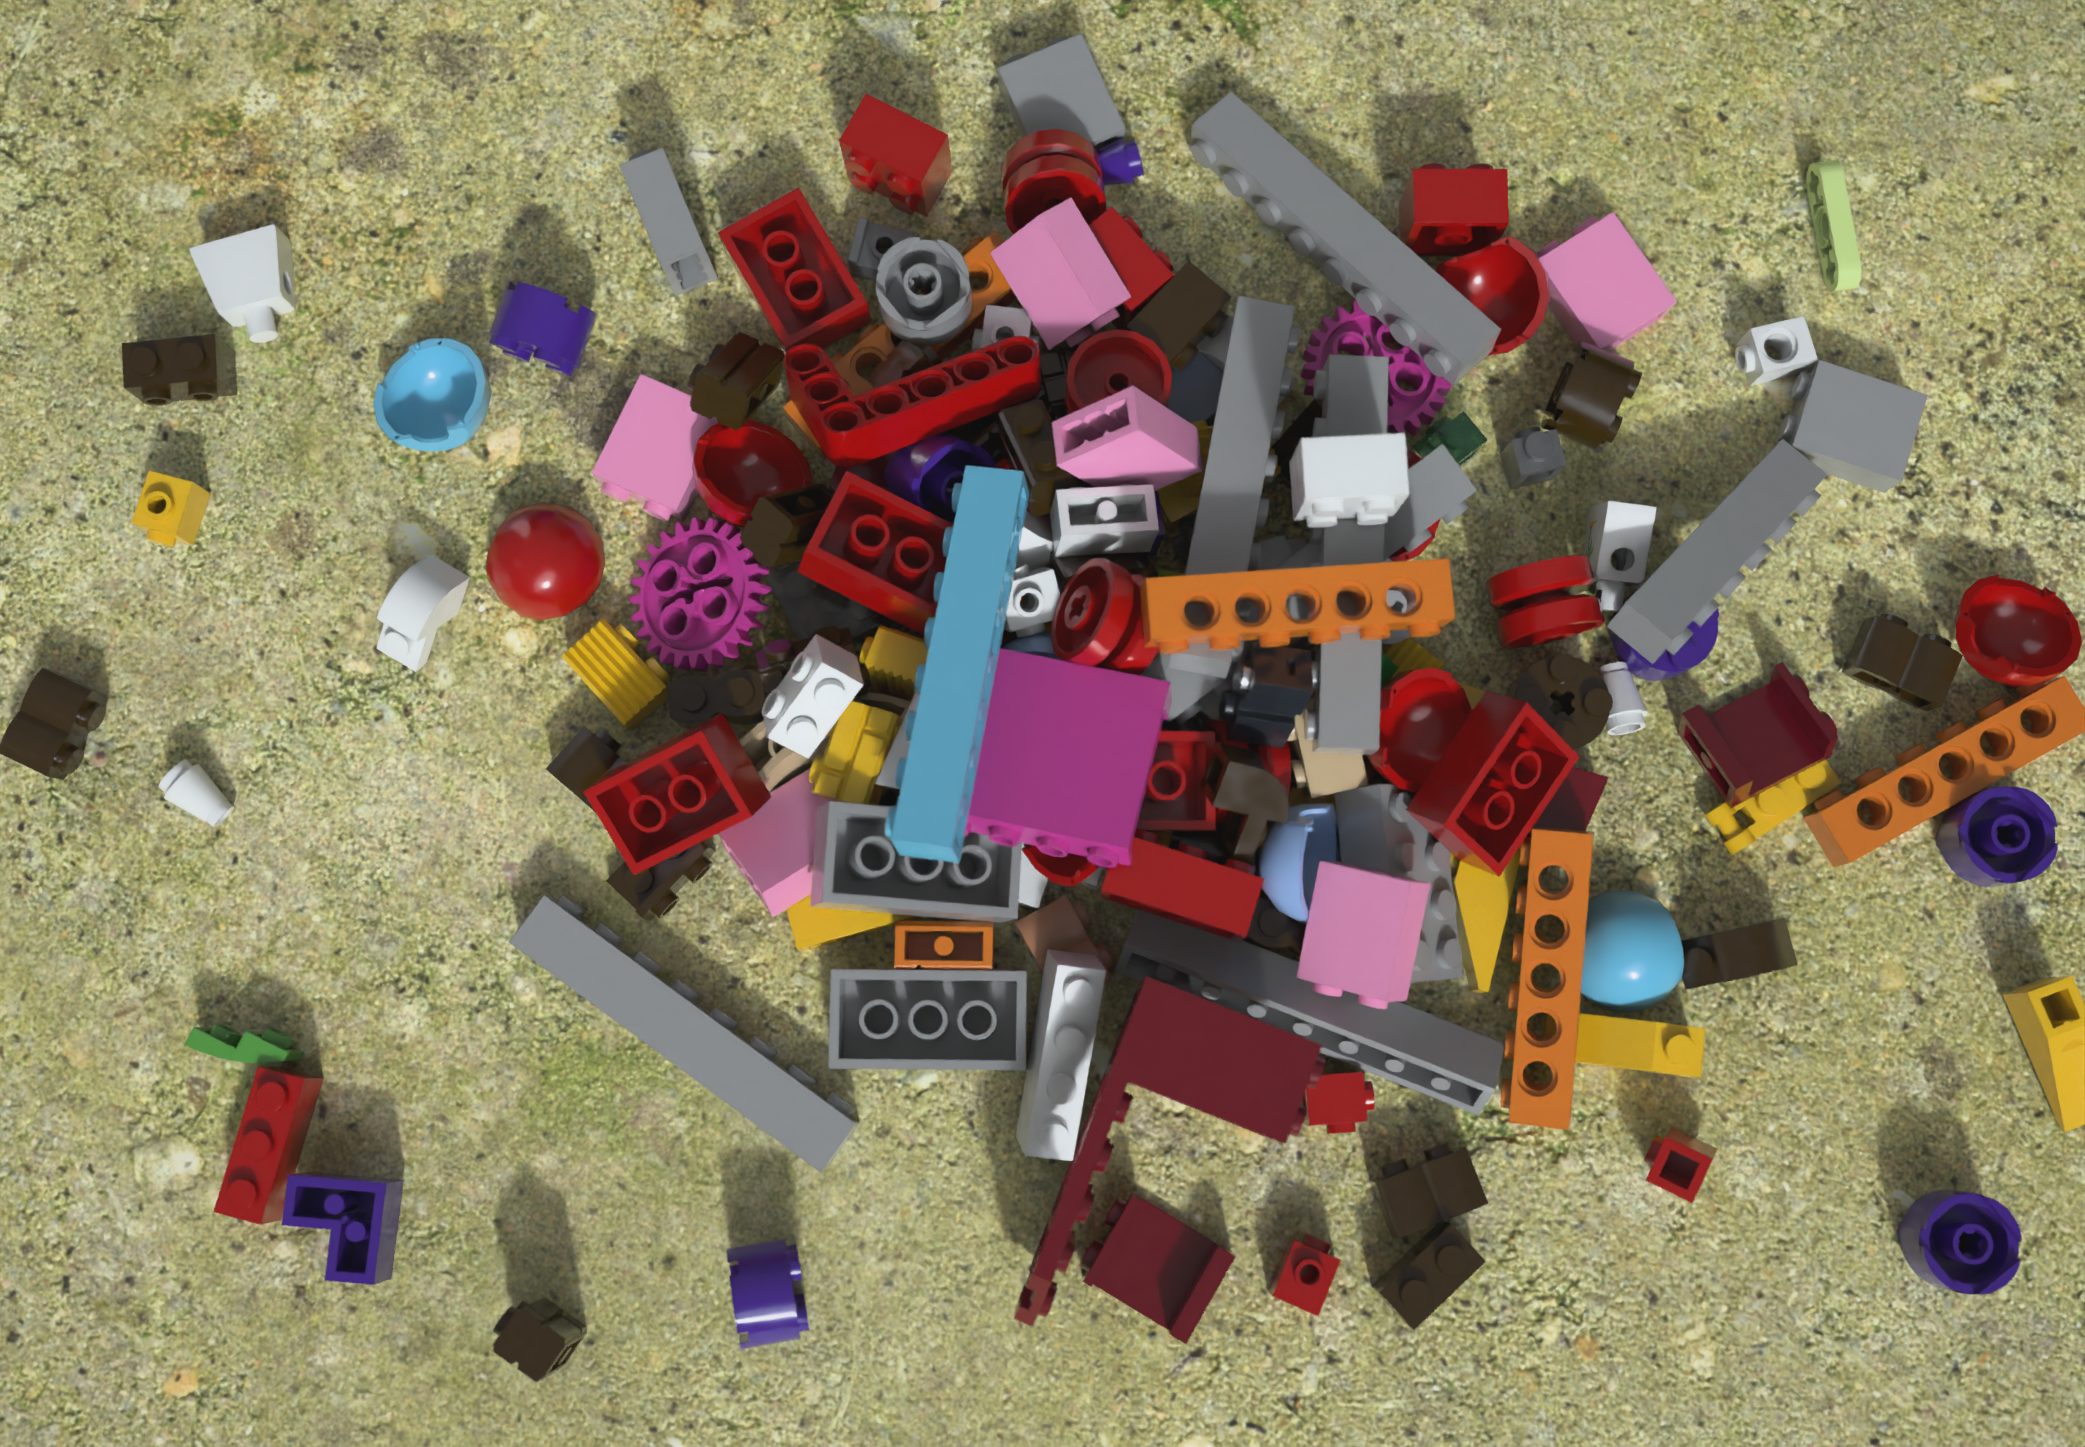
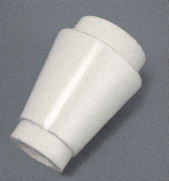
[1598,662,1648,735]
[158,759,234,828]

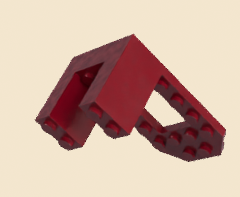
[1013,976,1326,1327]

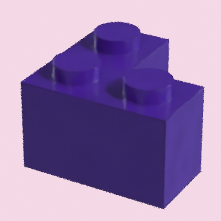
[282,1172,404,1285]

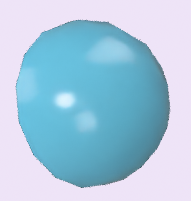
[373,338,492,452]
[1581,891,1684,1012]

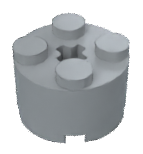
[875,237,972,349]

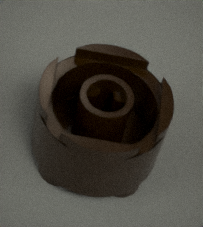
[1541,340,1642,449]
[1506,654,1613,751]

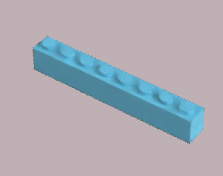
[886,465,1029,863]

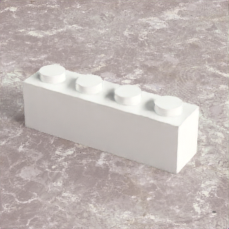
[1016,949,1106,1161]

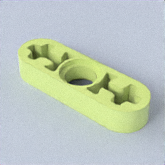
[1806,160,1861,292]

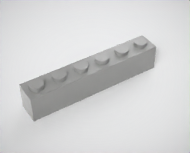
[1607,439,1827,664]

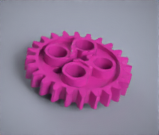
[1300,300,1452,437]
[629,517,772,672]

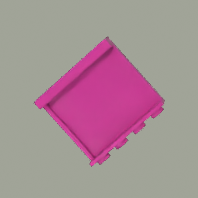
[965,648,1172,868]

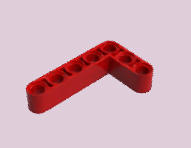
[783,336,1042,467]

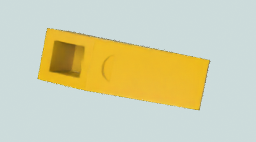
[2002,976,2085,1132]

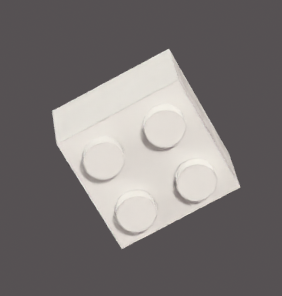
[1290,433,1409,528]

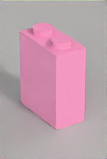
[990,198,1131,350]
[1536,212,1677,352]
[592,374,718,522]
[1052,386,1203,491]
[718,768,828,917]
[1296,861,1431,1009]

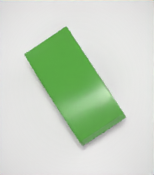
[184,1023,305,1063]

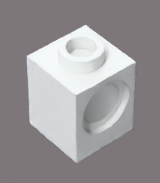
[1735,316,1818,386]

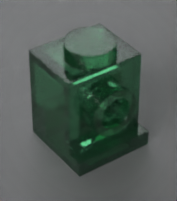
[1413,411,1487,468]

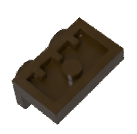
[606,840,716,921]

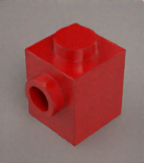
[1302,1071,1375,1134]
[1644,1127,1717,1203]
[1268,1233,1341,1316]

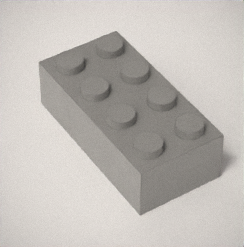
[1334,784,1463,983]
[810,801,1022,923]
[828,969,1028,1070]

